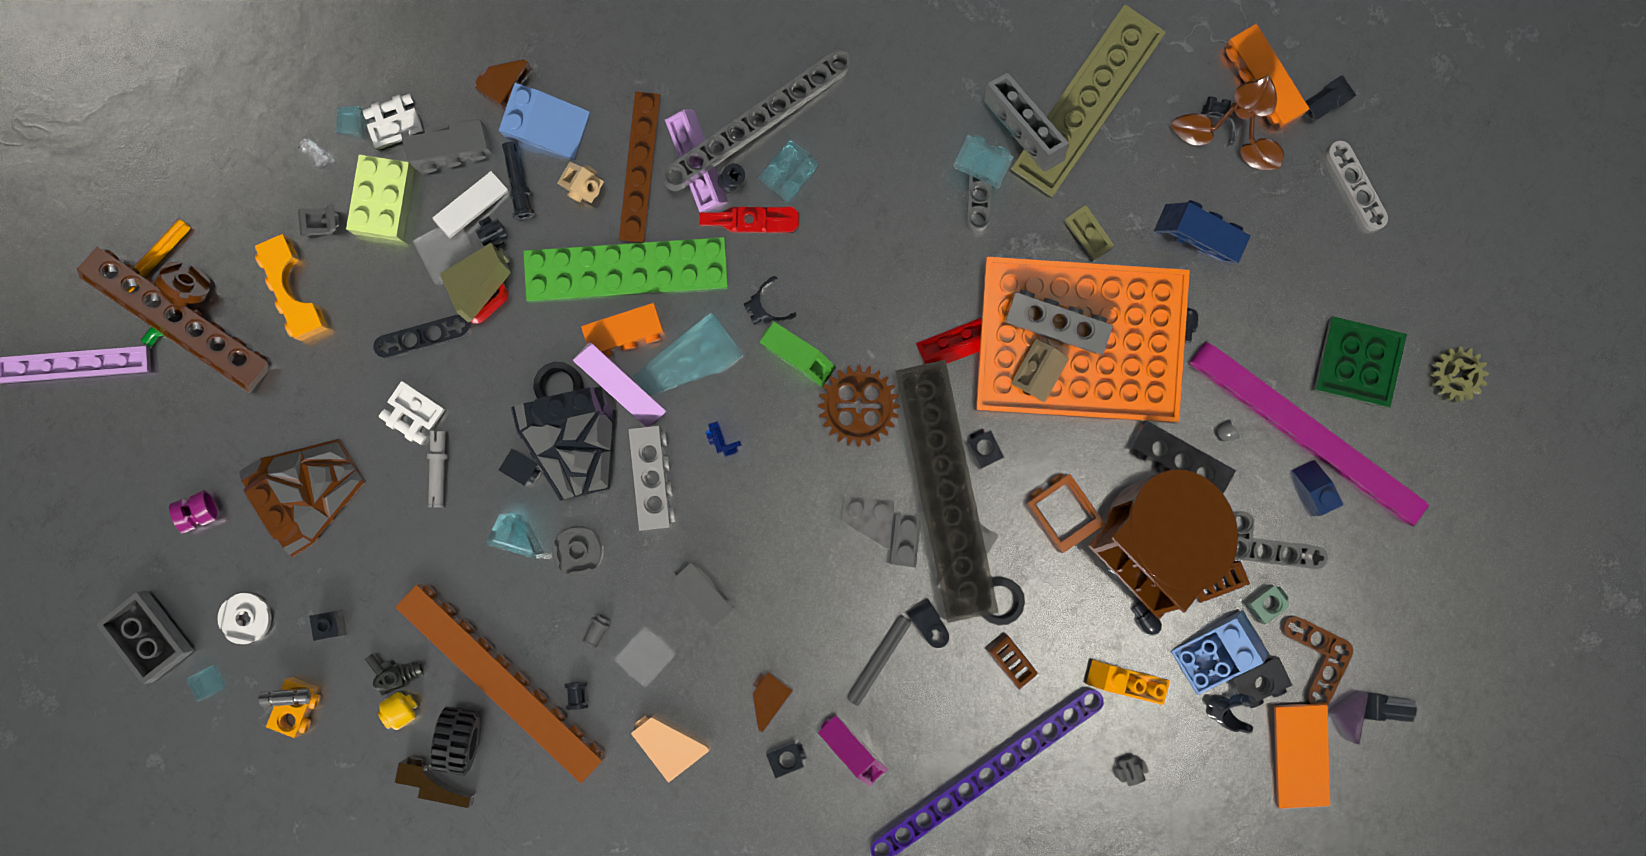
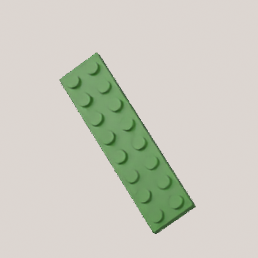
[524,237,728,302]

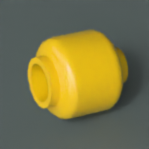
[377,691,418,730]

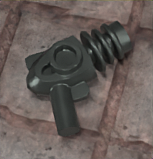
[364,653,424,696]

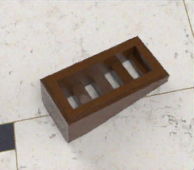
[1197,560,1250,603]
[985,632,1039,690]

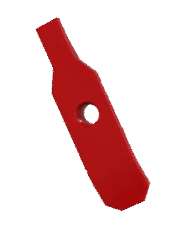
[699,207,799,233]

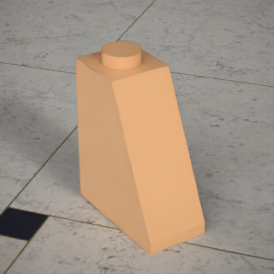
[631,715,711,783]

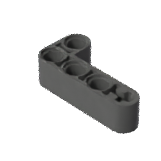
[1233,511,1328,569]

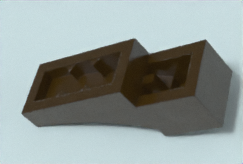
[395,756,475,808]

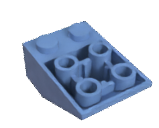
[1171,610,1269,695]

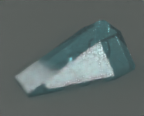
[633,312,744,396]

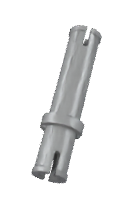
[427,431,448,507]

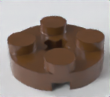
[155,262,210,306]

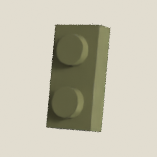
[1064,205,1115,261]

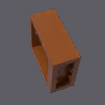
[1026,473,1105,553]

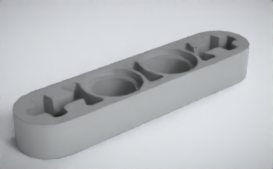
[1326,141,1388,231]

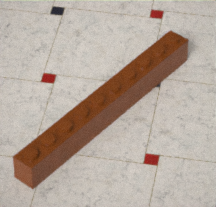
[395,584,605,784]

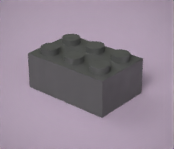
[96,591,194,685]

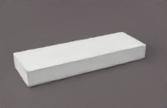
[433,171,508,239]

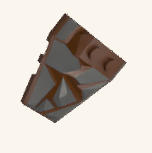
[239,439,366,557]

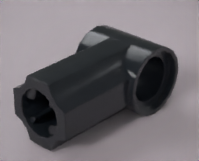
[1305,75,1357,122]
[1362,692,1417,722]

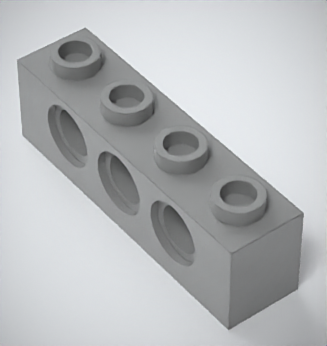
[628,426,676,531]

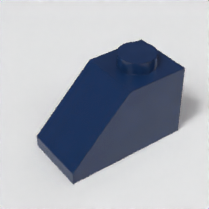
[1291,460,1344,516]

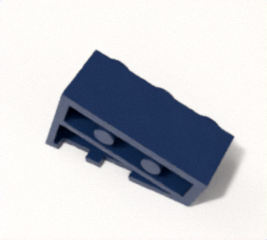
[1154,200,1251,263]

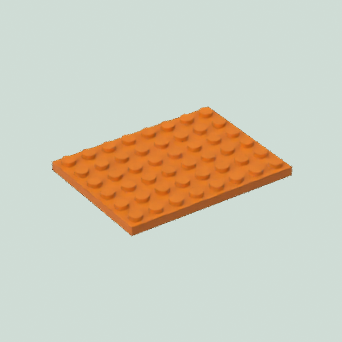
[976,257,1190,422]

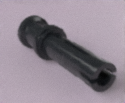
[502,141,535,220]

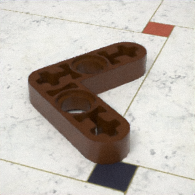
[1281,616,1353,705]

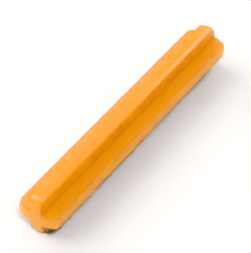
[126,219,190,293]

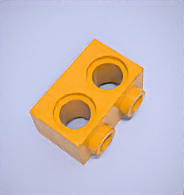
[266,677,321,738]

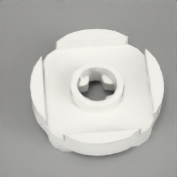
[218,593,272,644]

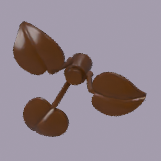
[1170,75,1284,170]

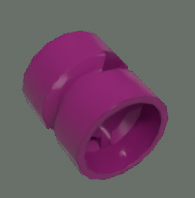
[169,490,218,534]

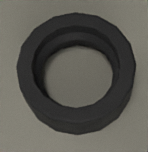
[533,362,583,399]
[975,577,1025,626]

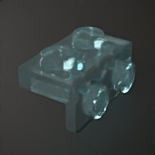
[758,140,819,203]

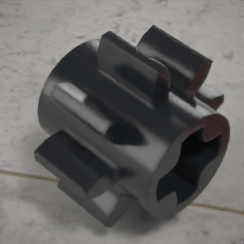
[475,216,507,248]

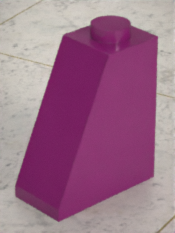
[818,715,888,787]

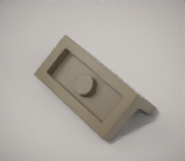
[1011,339,1069,402]

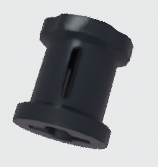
[717,163,745,192]
[564,682,588,710]

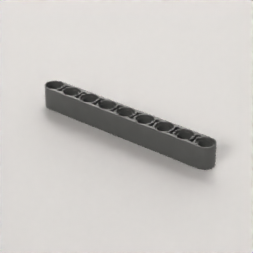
[664,49,851,191]

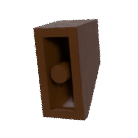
[475,59,532,109]
[752,671,793,733]

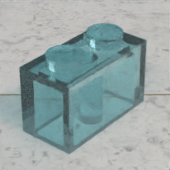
[953,135,1014,189]

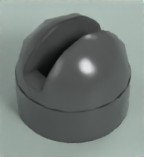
[1218,419,1239,441]

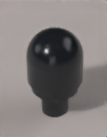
[1185,307,1198,343]
[1132,602,1162,636]

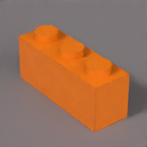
[581,303,665,357]

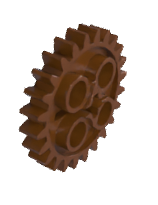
[818,365,900,447]

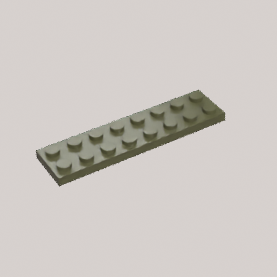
[1011,4,1166,197]

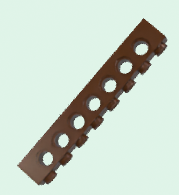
[77,246,269,394]

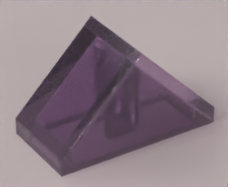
[1328,690,1368,745]

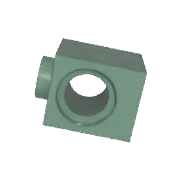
[1245,585,1290,624]

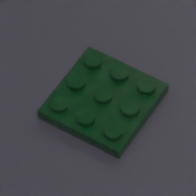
[1313,316,1407,408]

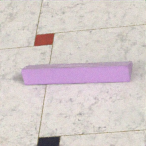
[665,109,728,212]
[573,342,666,427]

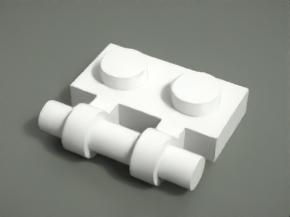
[362,93,424,150]
[379,381,445,445]

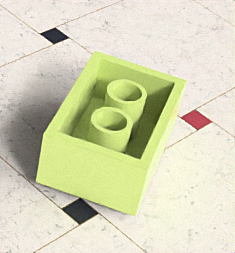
[346,155,415,242]

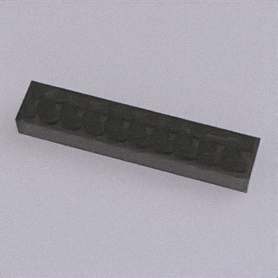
[895,360,999,623]

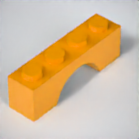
[255,234,329,341]

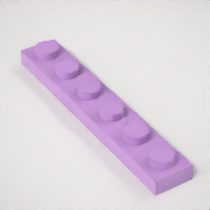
[0,346,151,384]

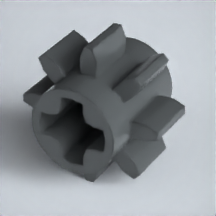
[1115,755,1149,786]

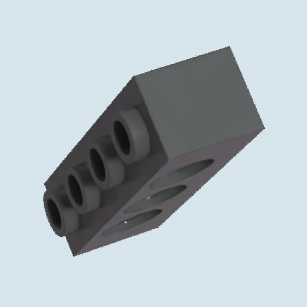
[984,72,1069,172]
[1003,289,1113,355]

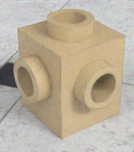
[557,162,604,203]

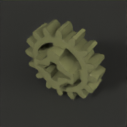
[1430,346,1489,402]

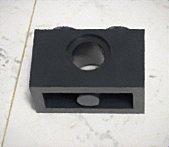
[1229,655,1292,709]

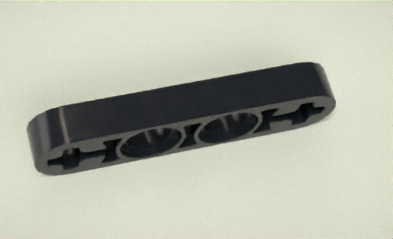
[373,315,471,359]

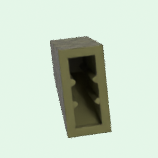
[440,243,511,322]

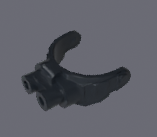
[1200,96,1235,146]
[743,276,797,325]
[1208,694,1256,734]

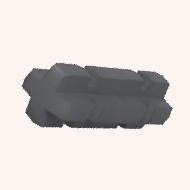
[258,688,311,707]

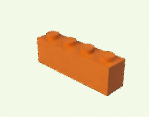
[1225,23,1309,130]

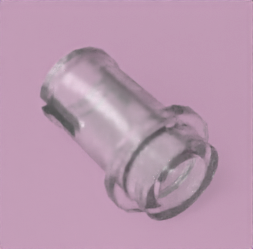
[298,137,331,169]

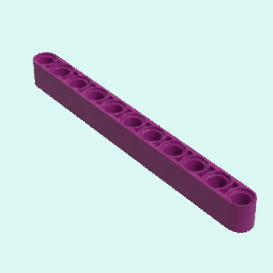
[1190,341,1429,527]

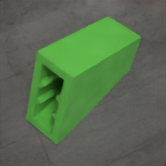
[760,322,836,387]

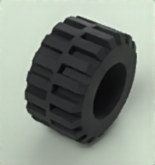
[430,706,480,776]

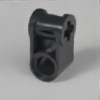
[907,598,949,648]

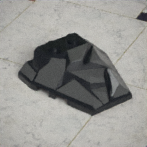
[511,386,616,501]

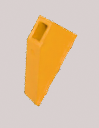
[1086,659,1170,705]

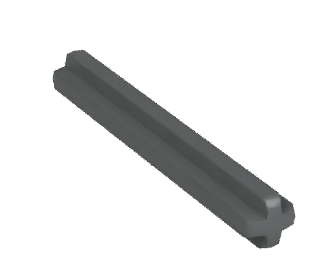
[848,615,911,706]

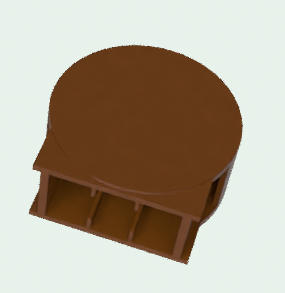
[1089,470,1238,619]

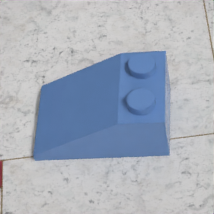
[499,83,590,160]

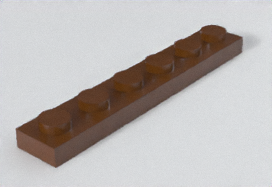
[619,91,661,243]

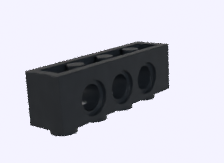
[1128,420,1237,494]

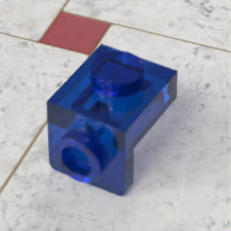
[705,421,742,457]

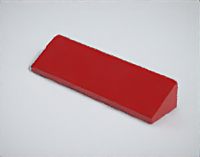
[916,317,982,371]

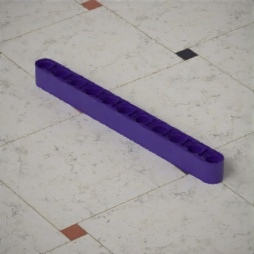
[870,688,1104,856]

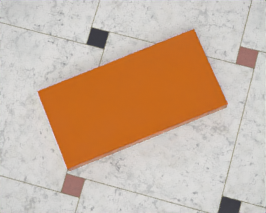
[1274,703,1330,809]

